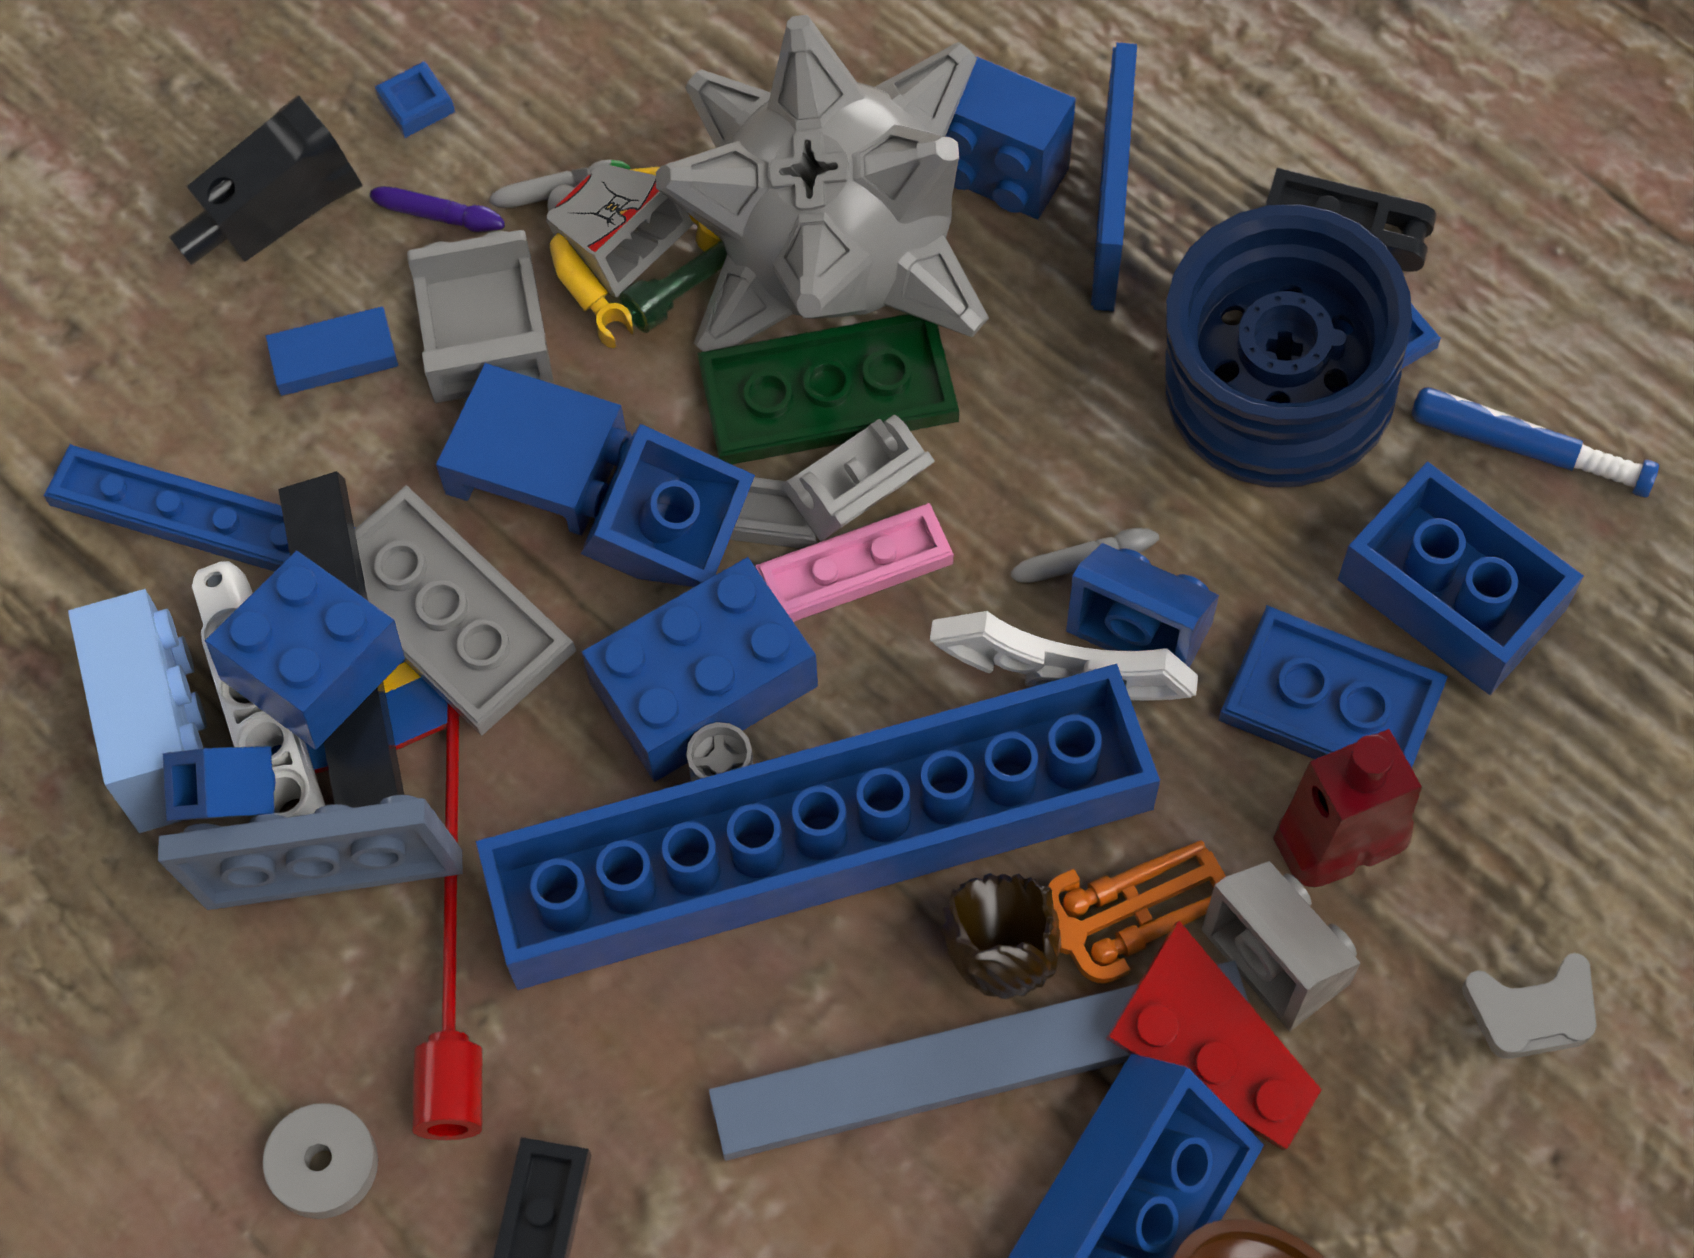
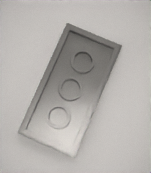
[355,485,576,736]

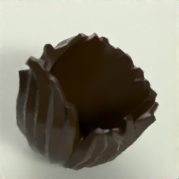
[941,873,1061,999]

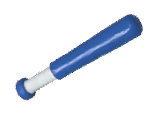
[1411,387,1660,498]

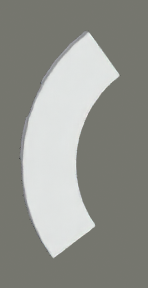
[930,611,1198,701]

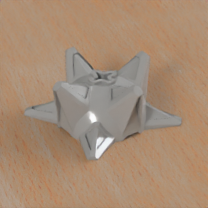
[656,15,989,352]

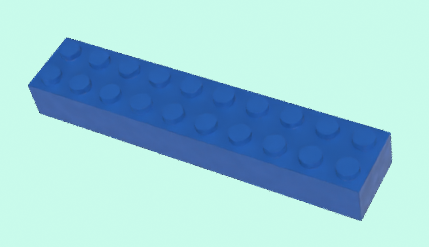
[476,663,1160,990]

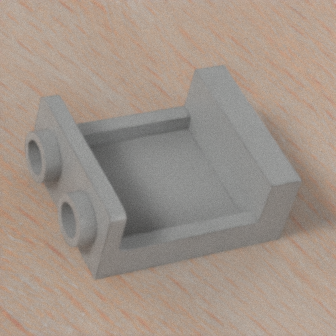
[407,230,554,403]

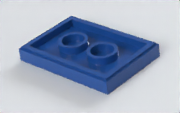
[1218,605,1448,768]

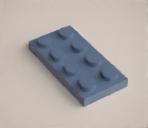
[158,795,463,910]

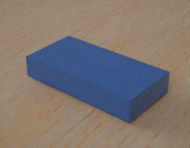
[266,306,399,396]

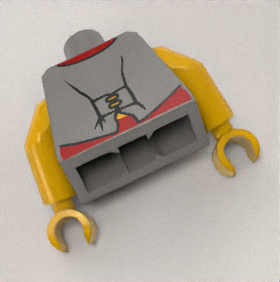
[546,164,721,348]

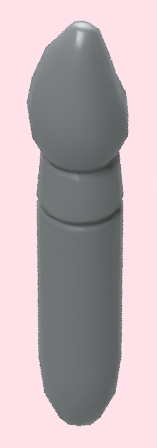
[1011,528,1159,583]

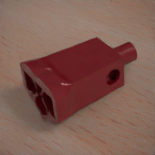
[1273,729,1422,888]

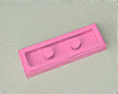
[755,503,954,622]

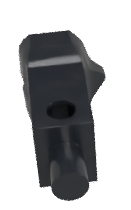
[169,95,363,266]

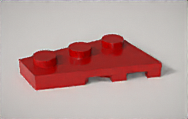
[1106,921,1322,1150]

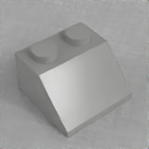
[1202,861,1360,1031]

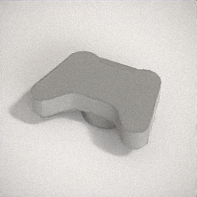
[1462,953,1596,1059]

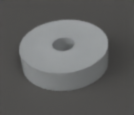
[263,1103,378,1219]

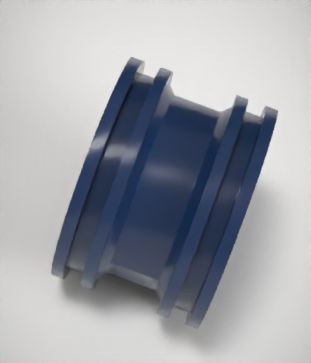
[1165,204,1412,487]

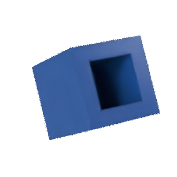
[163,746,276,821]

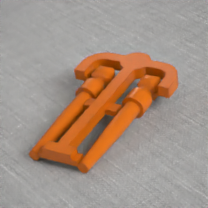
[1048,840,1226,983]

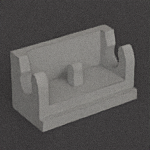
[781,415,935,542]

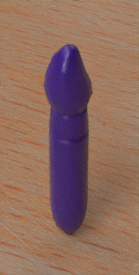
[369,186,505,232]

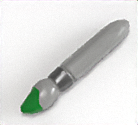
[489,159,631,208]

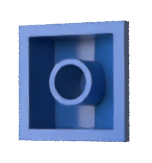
[581,424,755,587]
[1066,543,1219,668]

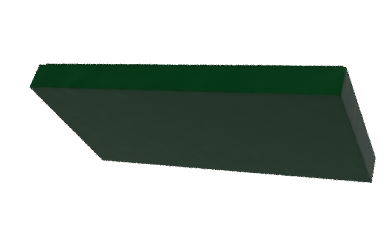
[697,314,960,465]

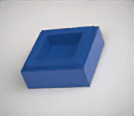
[375,61,455,138]

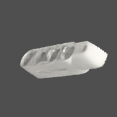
[192,561,325,817]

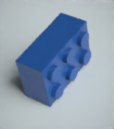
[1337,461,1584,695]
[581,557,818,782]

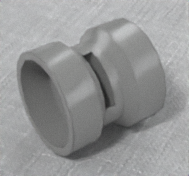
[686,722,753,781]

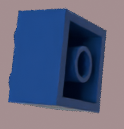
[946,56,1076,220]
[205,550,405,750]

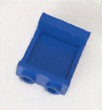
[436,363,631,535]

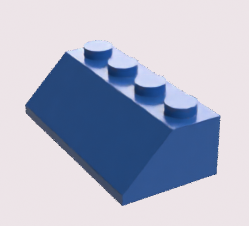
[1008,1053,1264,1258]

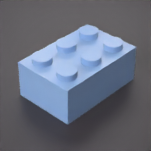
[68,589,207,833]

